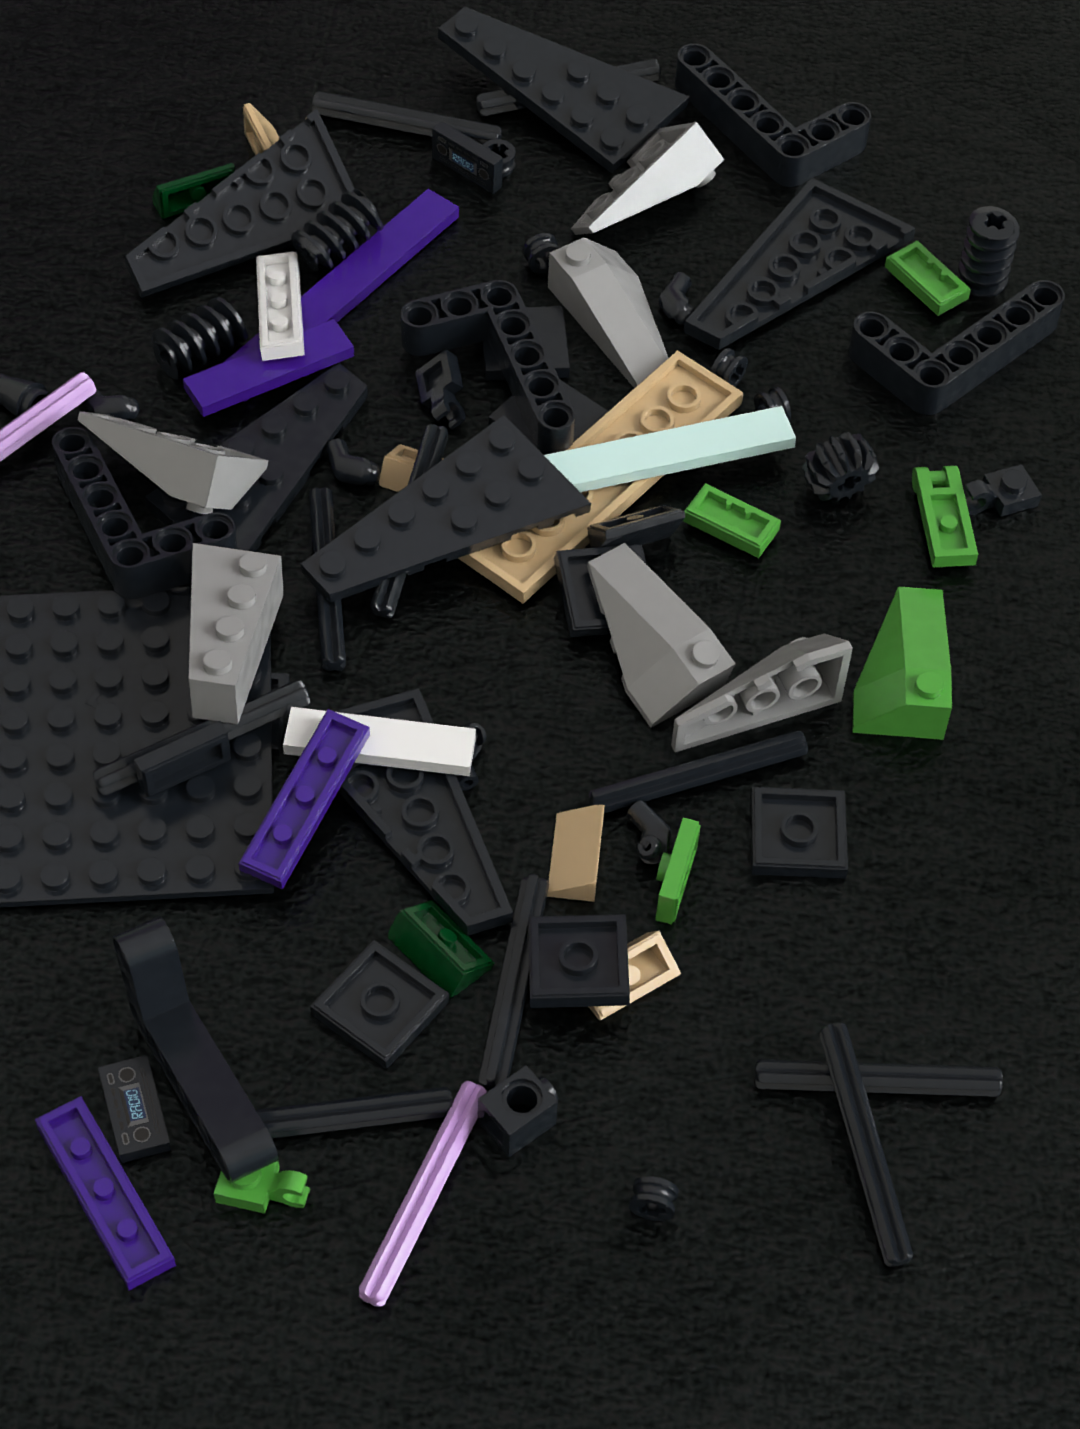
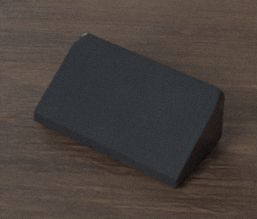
[587,505,685,548]

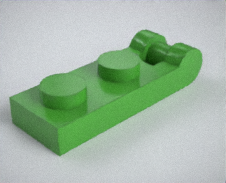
[912,465,978,568]

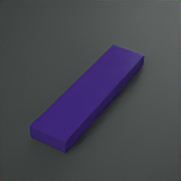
[183,319,354,417]
[239,709,370,889]
[35,1096,176,1290]

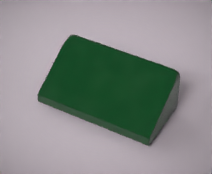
[152,163,235,219]
[388,900,495,998]

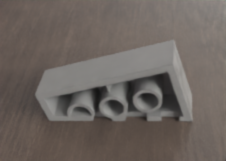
[189,543,284,724]

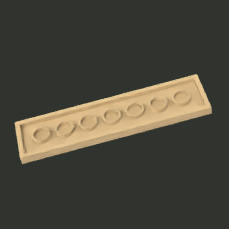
[458,350,743,604]

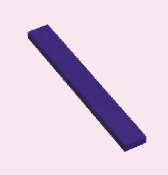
[225,189,459,402]

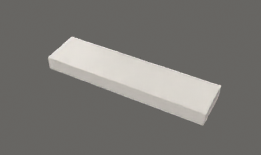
[256,251,305,361]
[283,707,476,776]

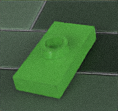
[885,241,971,316]
[683,483,781,558]
[656,818,701,925]

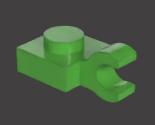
[213,1161,310,1214]

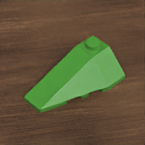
[852,587,952,740]

